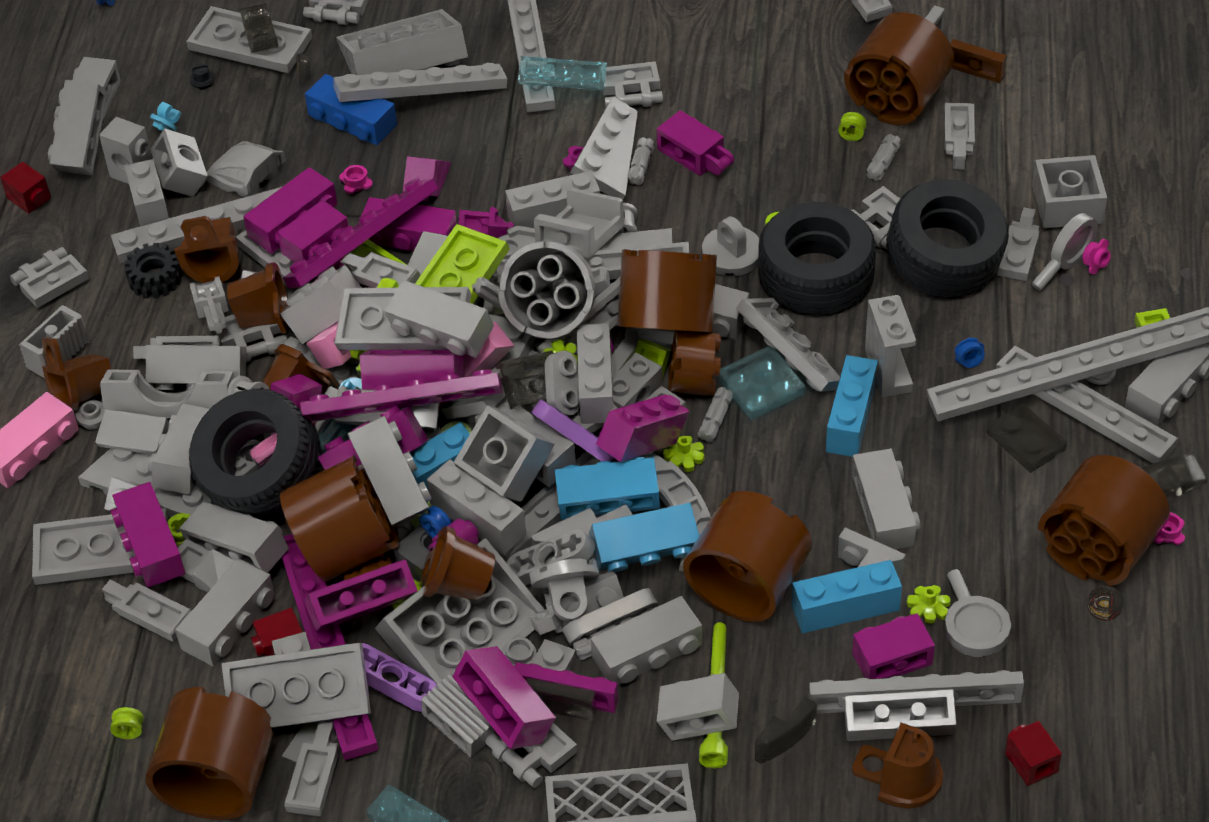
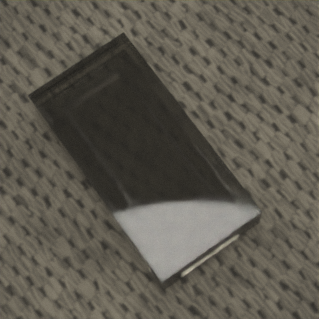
[526,678,596,721]

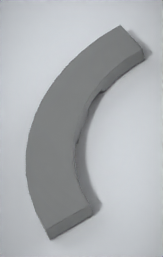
[614,452,711,572]

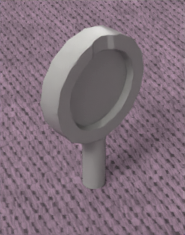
[1031,213,1098,291]
[944,569,1011,657]

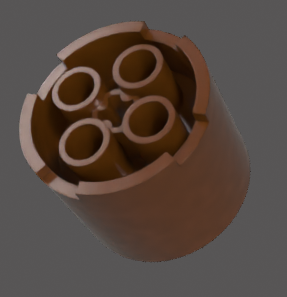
[844,12,954,125]
[617,249,717,332]
[280,455,400,582]
[1038,455,1170,586]
[683,491,812,622]
[145,687,273,820]

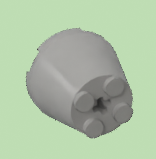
[498,241,595,339]

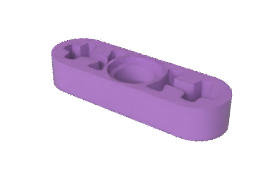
[531,399,615,462]
[362,643,437,712]

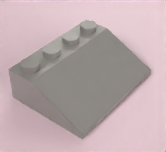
[336,9,468,75]
[375,538,544,685]

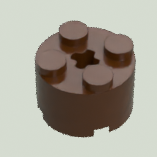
[668,330,721,397]

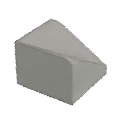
[192,549,235,593]

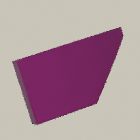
[458,207,514,238]

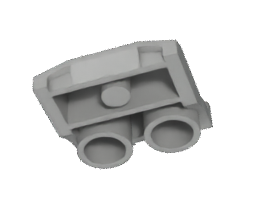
[206,141,286,197]

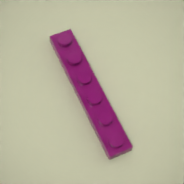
[282,178,438,288]
[300,370,503,422]

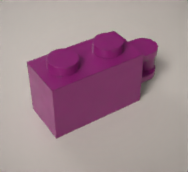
[656,110,734,177]

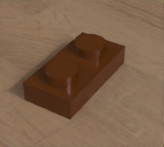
[950,39,1007,83]

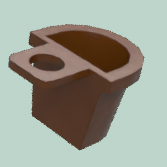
[175,216,240,283]
[227,262,288,334]
[42,337,111,412]
[262,344,340,393]
[419,526,495,600]
[852,722,944,809]

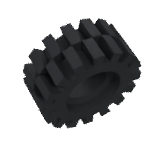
[124,243,183,299]

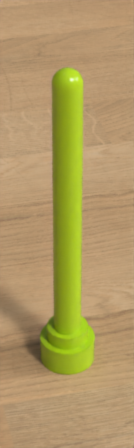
[699,622,728,768]

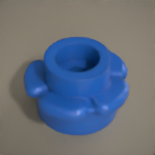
[954,338,985,368]

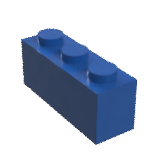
[305,74,397,145]

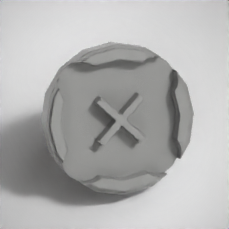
[702,216,759,276]
[530,558,599,621]

